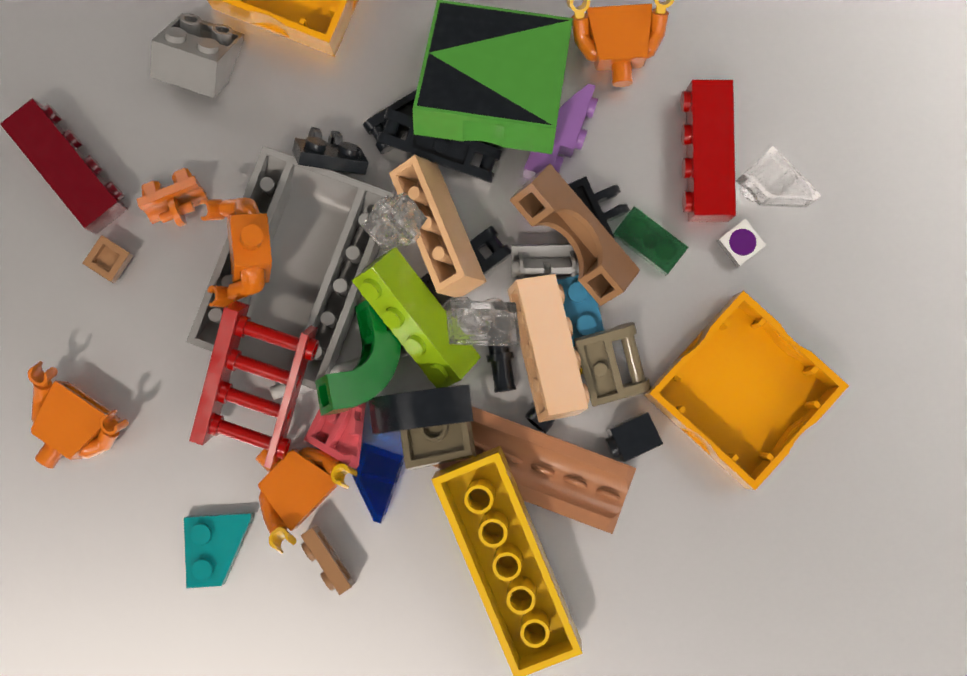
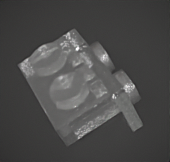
[443,296,520,346]

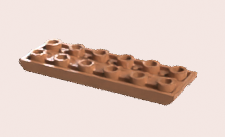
[432,406,636,534]

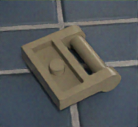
[574,322,651,407]

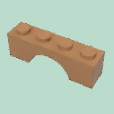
[510,164,640,306]

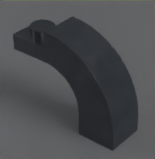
[369,385,473,434]

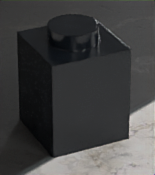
[605,412,663,462]

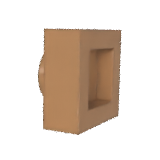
[82,235,134,283]

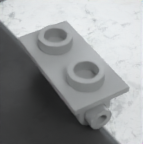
[511,244,579,278]

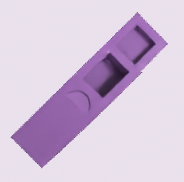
[523,84,599,179]

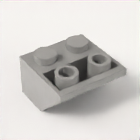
[150,13,244,98]

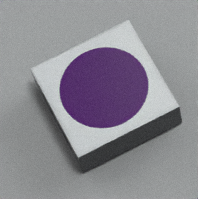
[717,218,766,268]

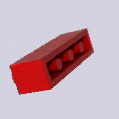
[681,80,736,222]

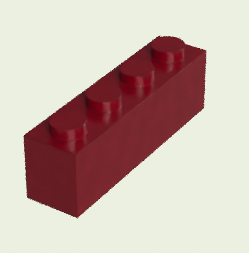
[0,98,128,235]

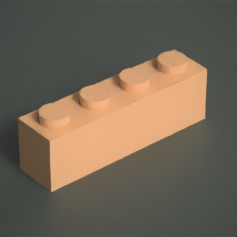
[389,155,487,298]
[507,274,590,422]

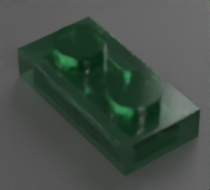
[613,206,689,276]

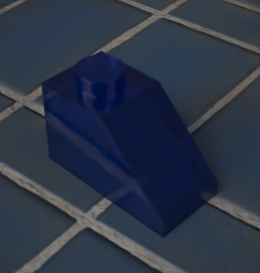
[352,442,404,524]

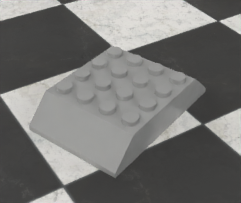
[186,146,394,390]

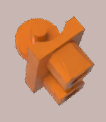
[136,168,208,227]

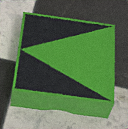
[413,0,573,154]

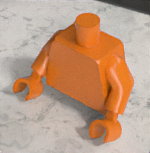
[199,197,272,308]
[28,361,129,469]

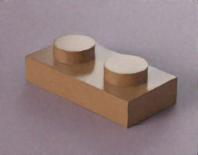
[301,525,356,595]

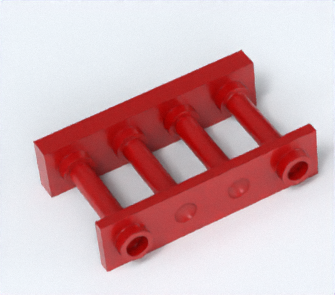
[189,300,319,469]

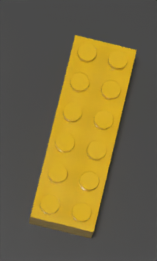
[431,446,583,676]

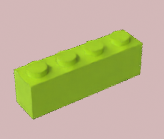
[352,246,481,388]

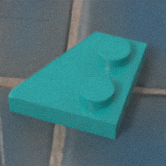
[184,512,254,588]

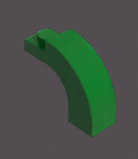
[315,299,401,416]

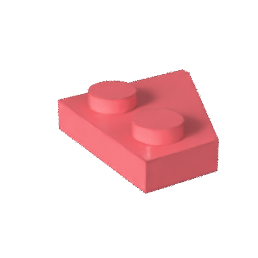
[303,402,366,469]

